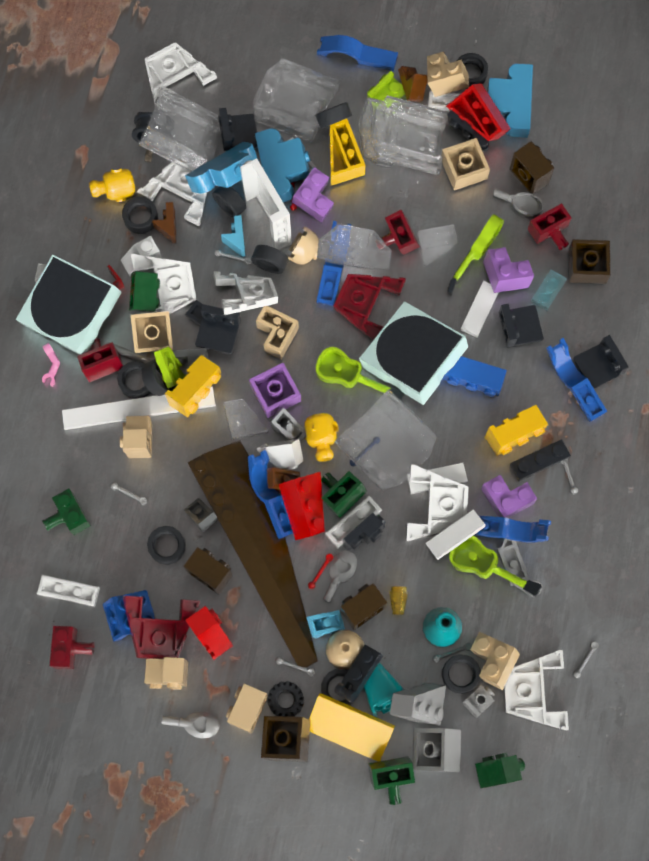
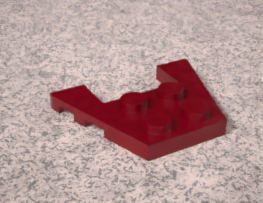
[334,274,406,341]
[123,596,200,659]

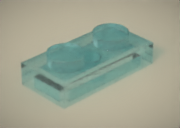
[531,270,567,310]

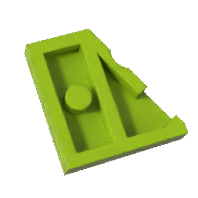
[154,347,186,388]

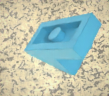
[221,215,246,257]
[306,610,345,639]

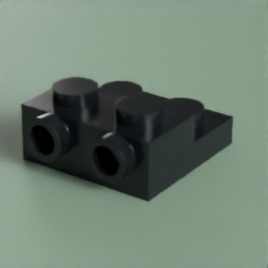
[343,513,386,551]

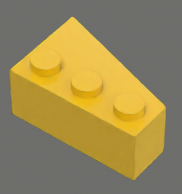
[165,355,221,418]
[485,405,548,456]

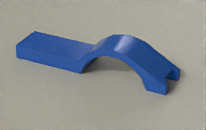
[317,35,398,72]
[316,221,352,306]
[546,338,607,422]
[248,450,293,539]
[473,516,551,543]

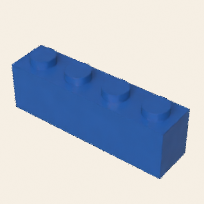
[442,356,507,397]

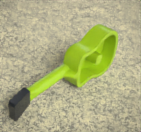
[447,214,504,296]
[316,347,404,402]
[449,536,542,597]

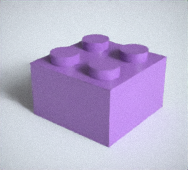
[249,363,301,418]

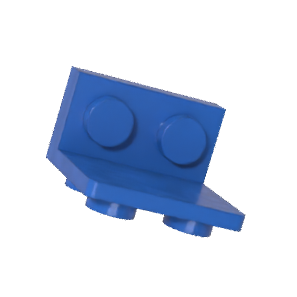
[103,590,155,642]

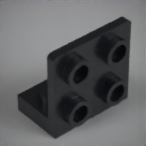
[218,108,258,151]
[499,303,544,347]
[195,304,241,355]
[573,335,629,389]

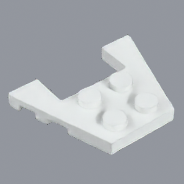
[145,42,217,111]
[137,156,207,226]
[131,254,197,314]
[213,271,278,315]
[406,465,468,541]
[504,650,569,730]

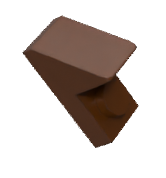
[398,66,428,102]
[152,202,177,243]
[267,467,300,493]

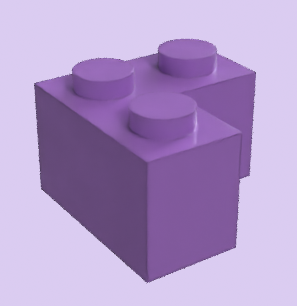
[292,167,334,223]
[483,247,534,293]
[481,475,537,518]

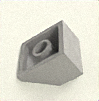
[413,728,461,772]

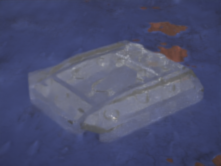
[253,59,340,143]
[139,86,221,171]
[371,95,447,176]
[334,390,437,490]

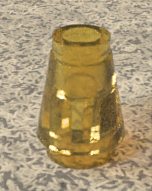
[389,586,409,615]

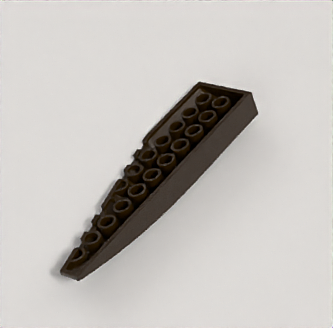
[187,440,318,671]

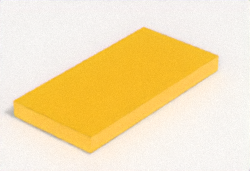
[309,693,395,761]

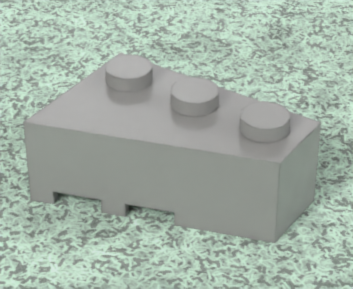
[390,683,446,726]

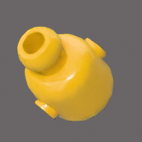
[89,168,135,202]
[304,413,339,462]

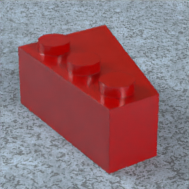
[446,84,511,141]
[278,471,325,540]
[185,606,233,660]

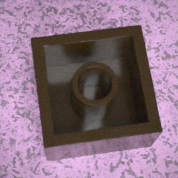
[509,141,554,195]
[569,239,611,284]
[183,547,233,595]
[340,583,388,631]
[261,716,310,762]

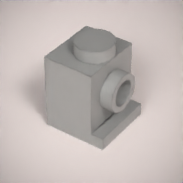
[462,685,495,718]

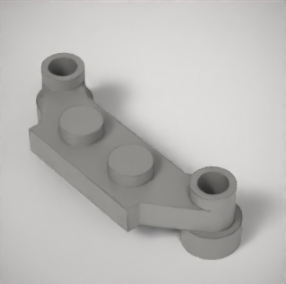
[497,538,543,597]

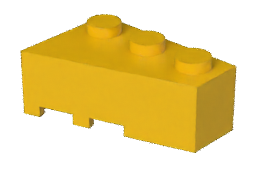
[330,118,365,186]

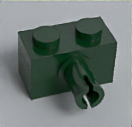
[129,271,160,313]
[321,471,367,518]
[42,488,91,535]
[475,752,525,789]
[368,756,415,805]

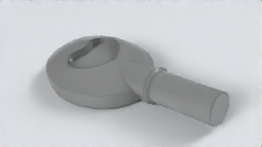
[493,189,544,216]
[323,550,357,603]
[162,712,220,738]

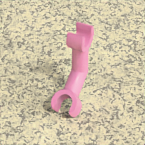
[42,343,60,386]

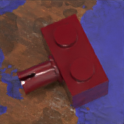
[527,203,572,250]
[375,210,420,255]
[77,338,123,382]
[49,626,94,669]

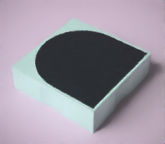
[16,255,122,355]
[359,301,468,405]

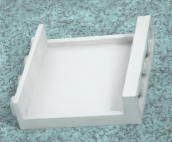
[240,158,292,250]

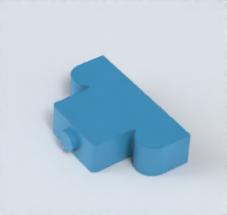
[487,64,533,138]
[255,128,311,202]
[185,142,259,194]

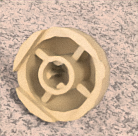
[287,226,321,265]
[326,630,365,670]

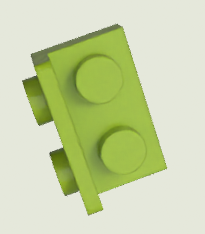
[367,71,405,115]

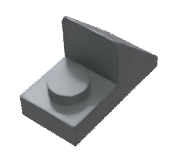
[172,348,208,368]
[270,407,306,441]
[184,498,217,532]

